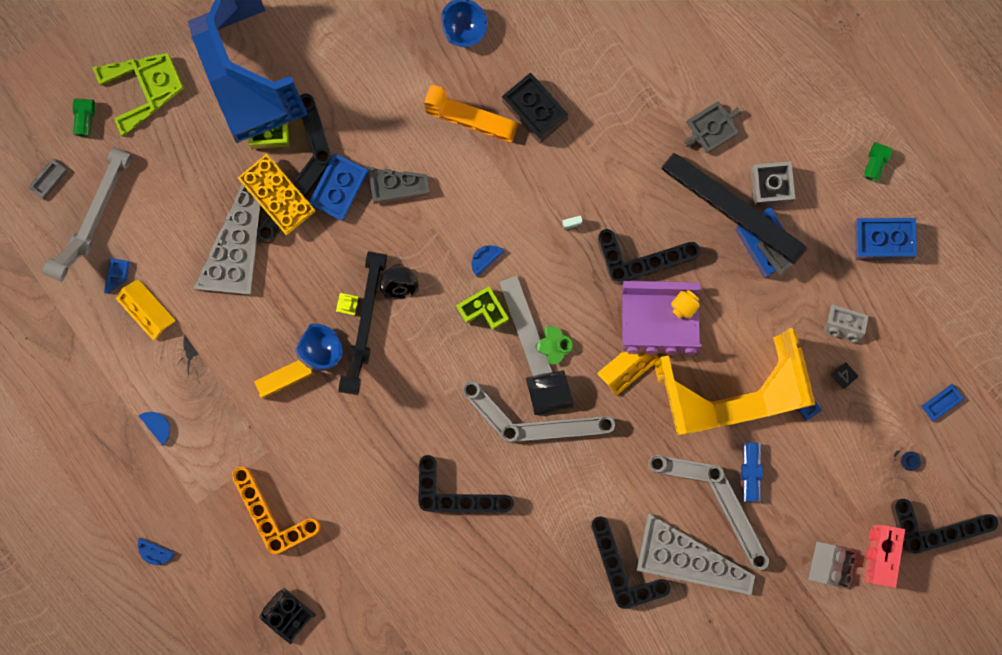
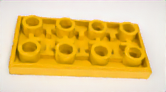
[238,153,316,235]

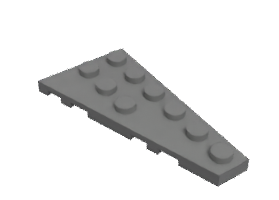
[193,184,261,295]
[637,513,755,595]

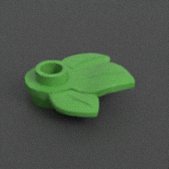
[535,326,573,364]

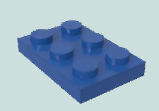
[309,153,369,221]

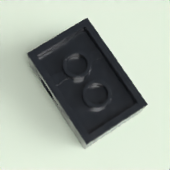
[502,72,568,144]

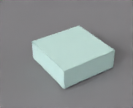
[562,216,582,230]

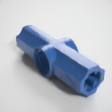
[741,443,763,501]

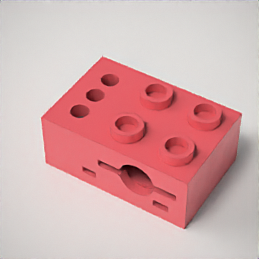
[865,525,905,588]

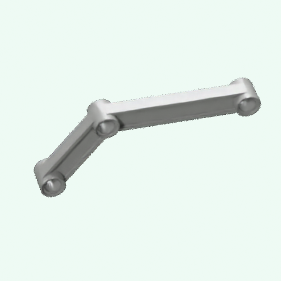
[43,147,132,282]
[463,381,615,443]
[648,455,769,570]

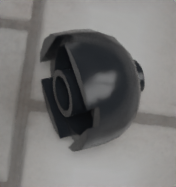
[380,264,419,299]

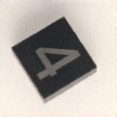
[831,362,859,389]

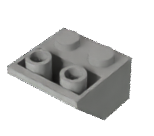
[808,541,857,589]

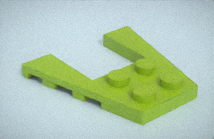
[92,53,184,136]

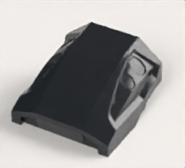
[525,370,573,415]
[259,588,316,645]

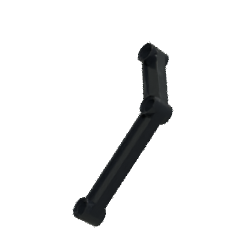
[257,93,332,243]
[338,251,387,396]

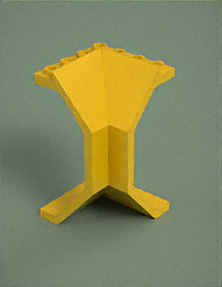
[654,328,815,436]

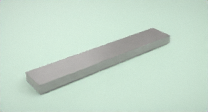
[499,276,552,376]

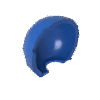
[441,0,487,47]
[295,324,343,371]

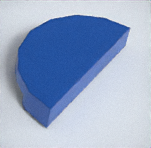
[471,245,504,277]
[139,412,170,446]
[137,538,175,565]

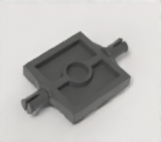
[683,101,742,154]

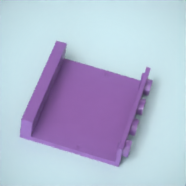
[622,281,702,356]

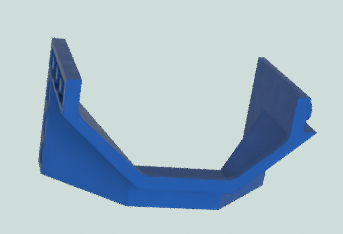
[188,0,308,143]

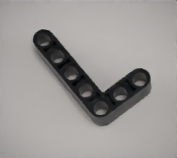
[597,229,700,284]
[418,455,514,512]
[891,499,998,554]
[591,516,670,609]

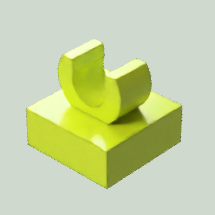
[336,293,359,316]

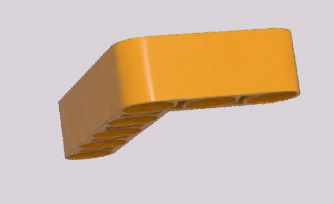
[424,85,519,142]
[232,467,321,554]

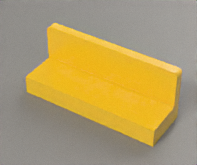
[115,280,175,340]
[597,352,659,396]
[254,360,315,399]

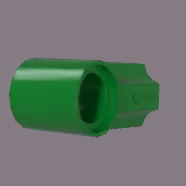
[72,98,95,137]
[863,142,893,182]

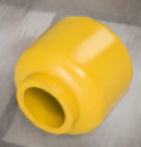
[671,290,700,319]

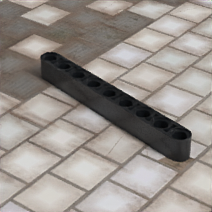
[661,153,807,264]

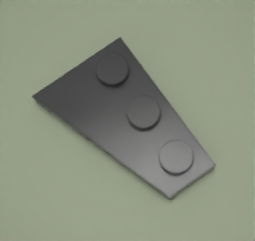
[368,166,430,204]

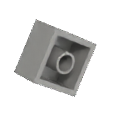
[750,161,795,206]

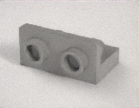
[823,305,869,344]

